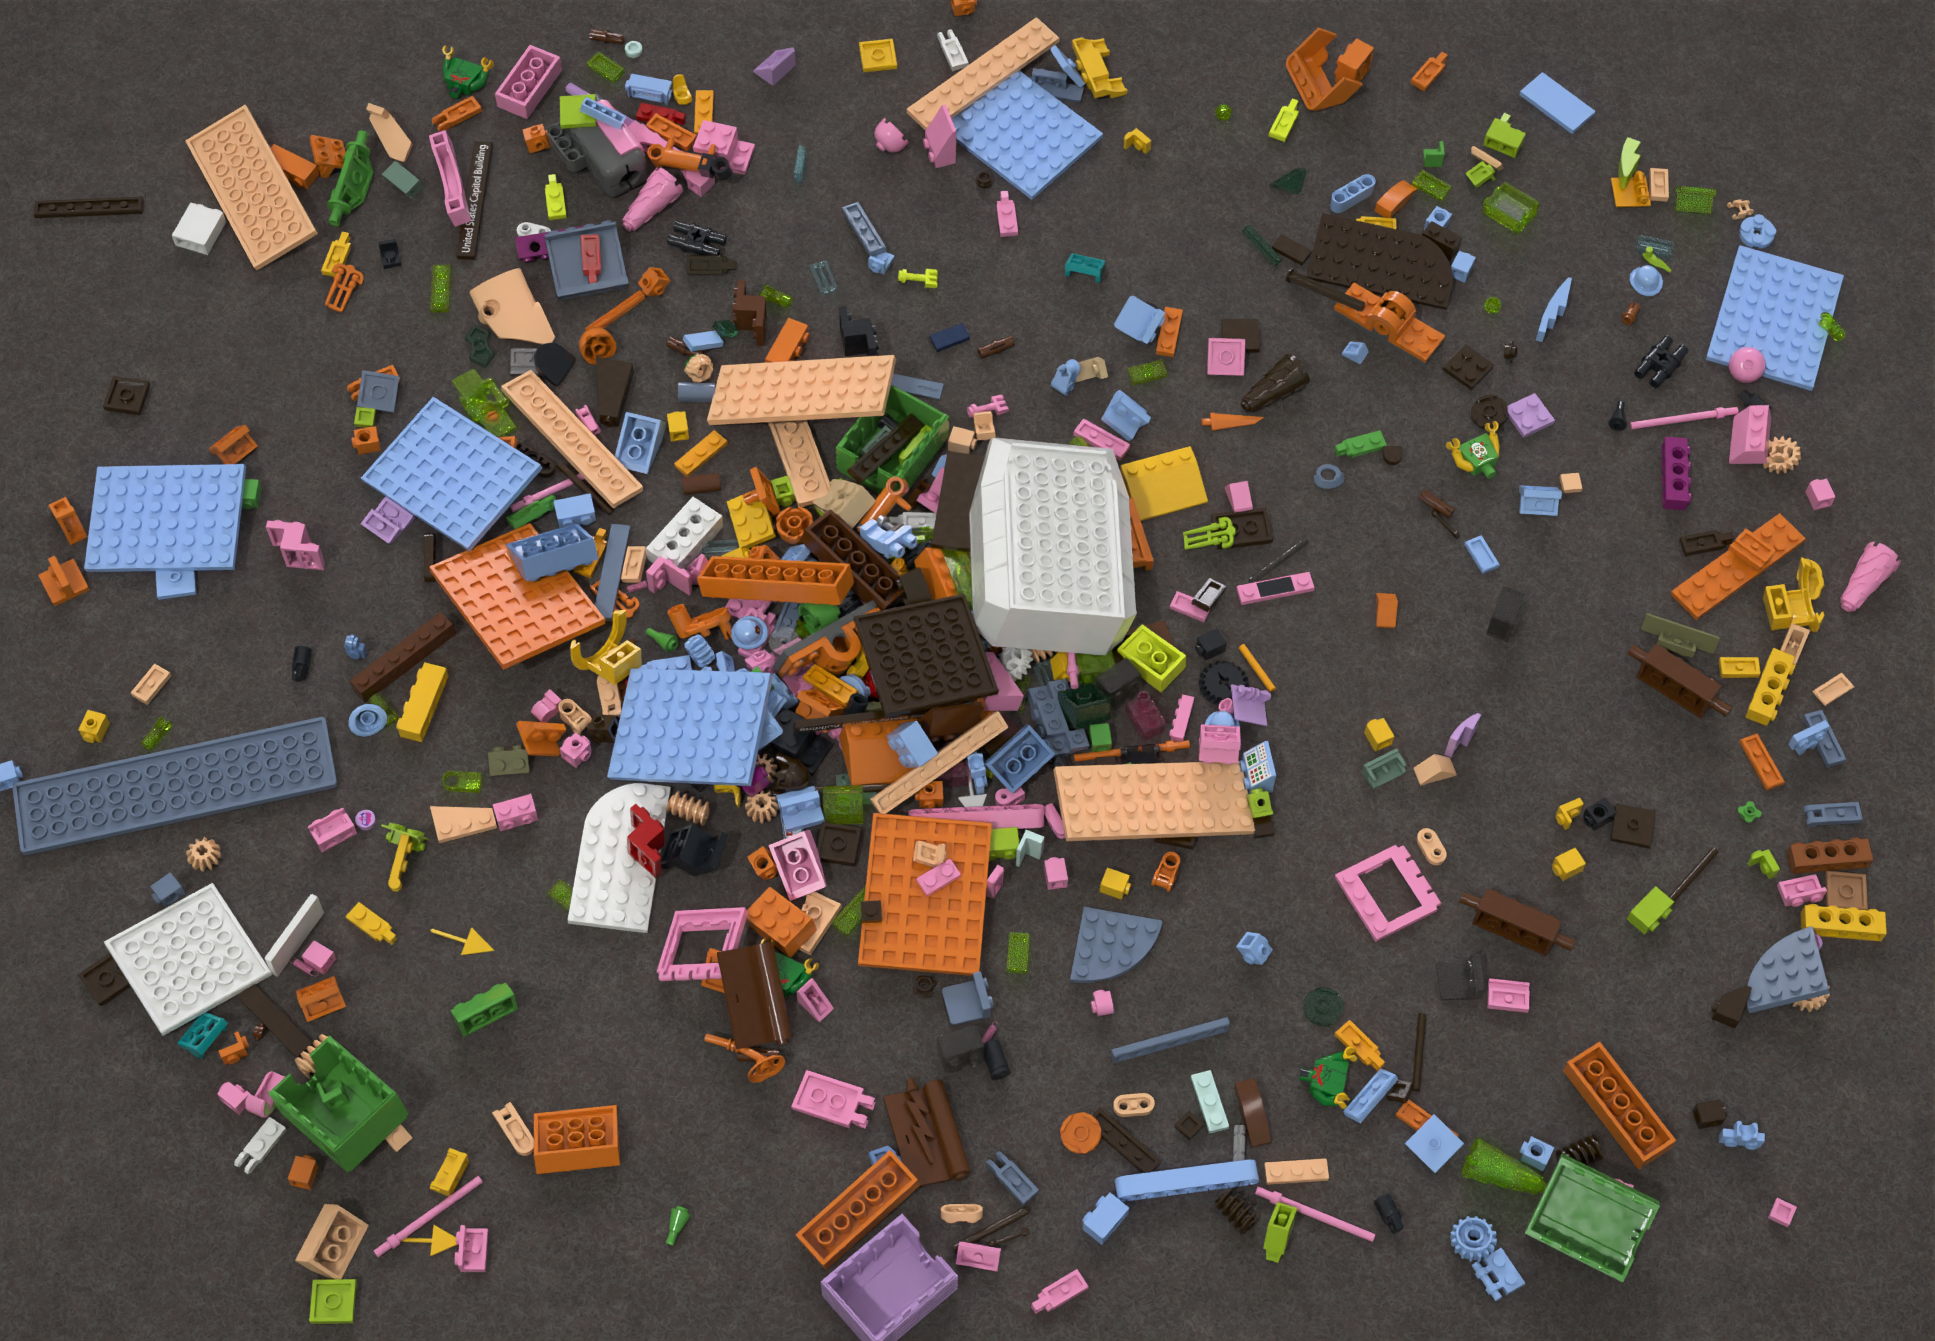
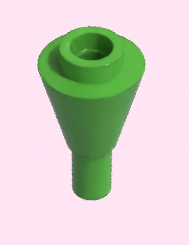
[646,628,678,653]
[666,1206,691,1246]

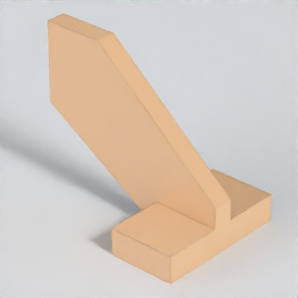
[366,103,413,163]

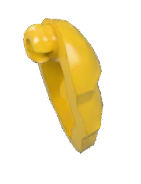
[1797,559,1824,600]

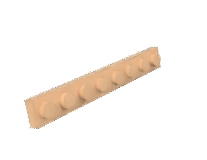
[870,711,1008,814]

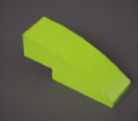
[1618,137,1641,189]

